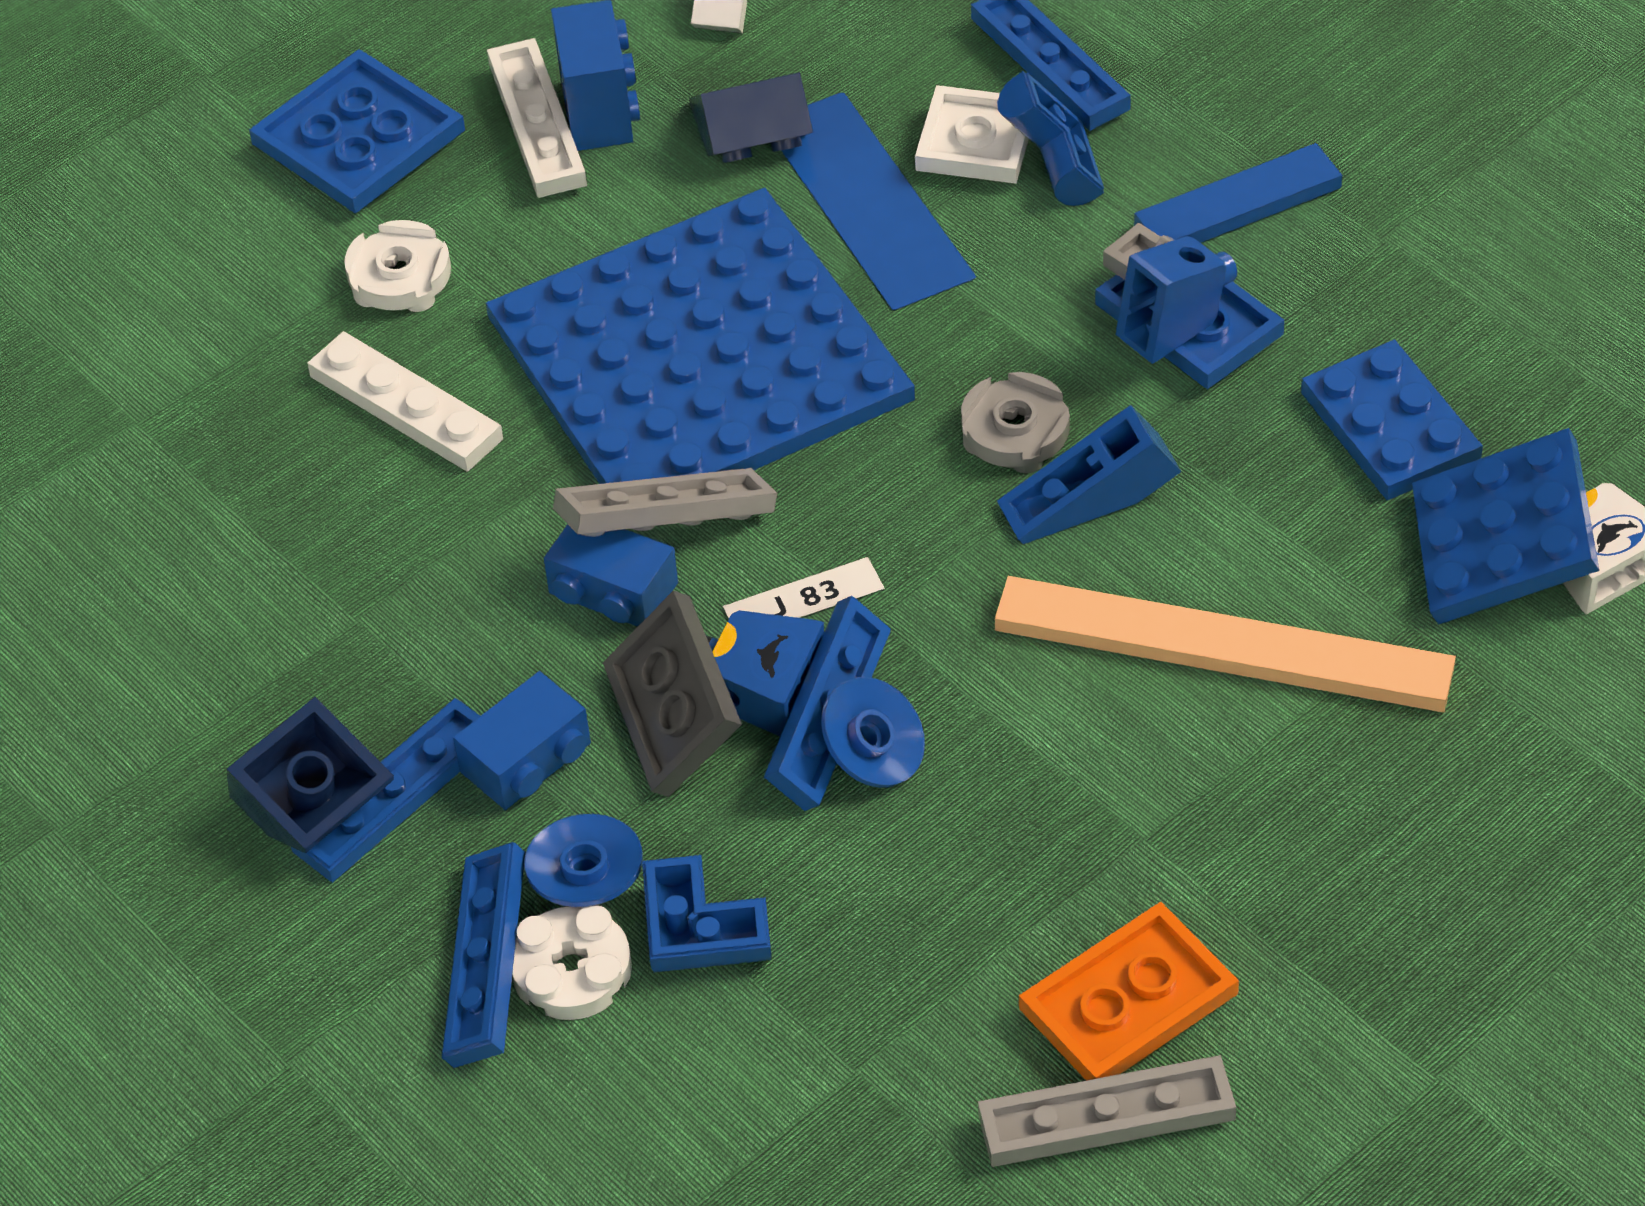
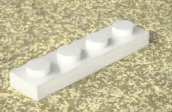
[487,38,587,198]
[307,331,503,472]

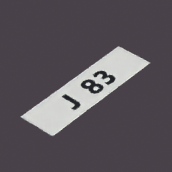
[723,557,885,618]

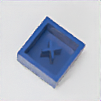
[551,0,640,151]

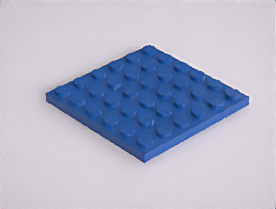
[486,187,915,484]

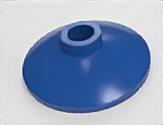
[821,677,925,788]
[524,814,643,907]

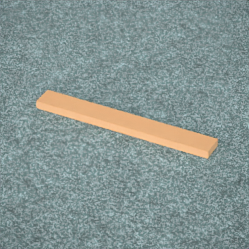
[995,576,1456,713]

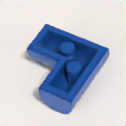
[997,71,1104,206]
[642,855,772,972]

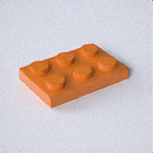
[1019,901,1239,1081]

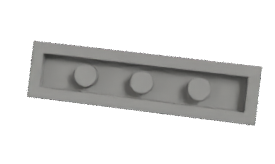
[553,468,777,537]
[978,1055,1236,1167]

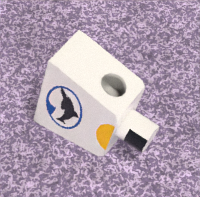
[1563,483,1645,615]

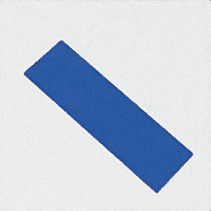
[781,93,976,310]

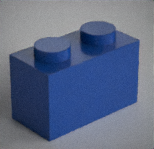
[544,524,678,627]
[453,671,591,810]

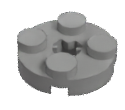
[961,372,1070,474]

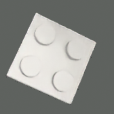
[915,85,1029,184]

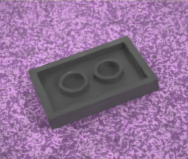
[603,591,742,797]

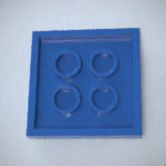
[249,49,465,214]
[1412,428,1600,625]

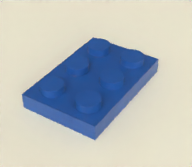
[1095,236,1285,390]
[1301,339,1483,501]

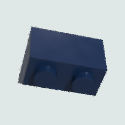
[689,72,813,163]
[226,697,394,854]

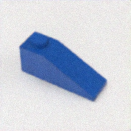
[997,405,1182,544]

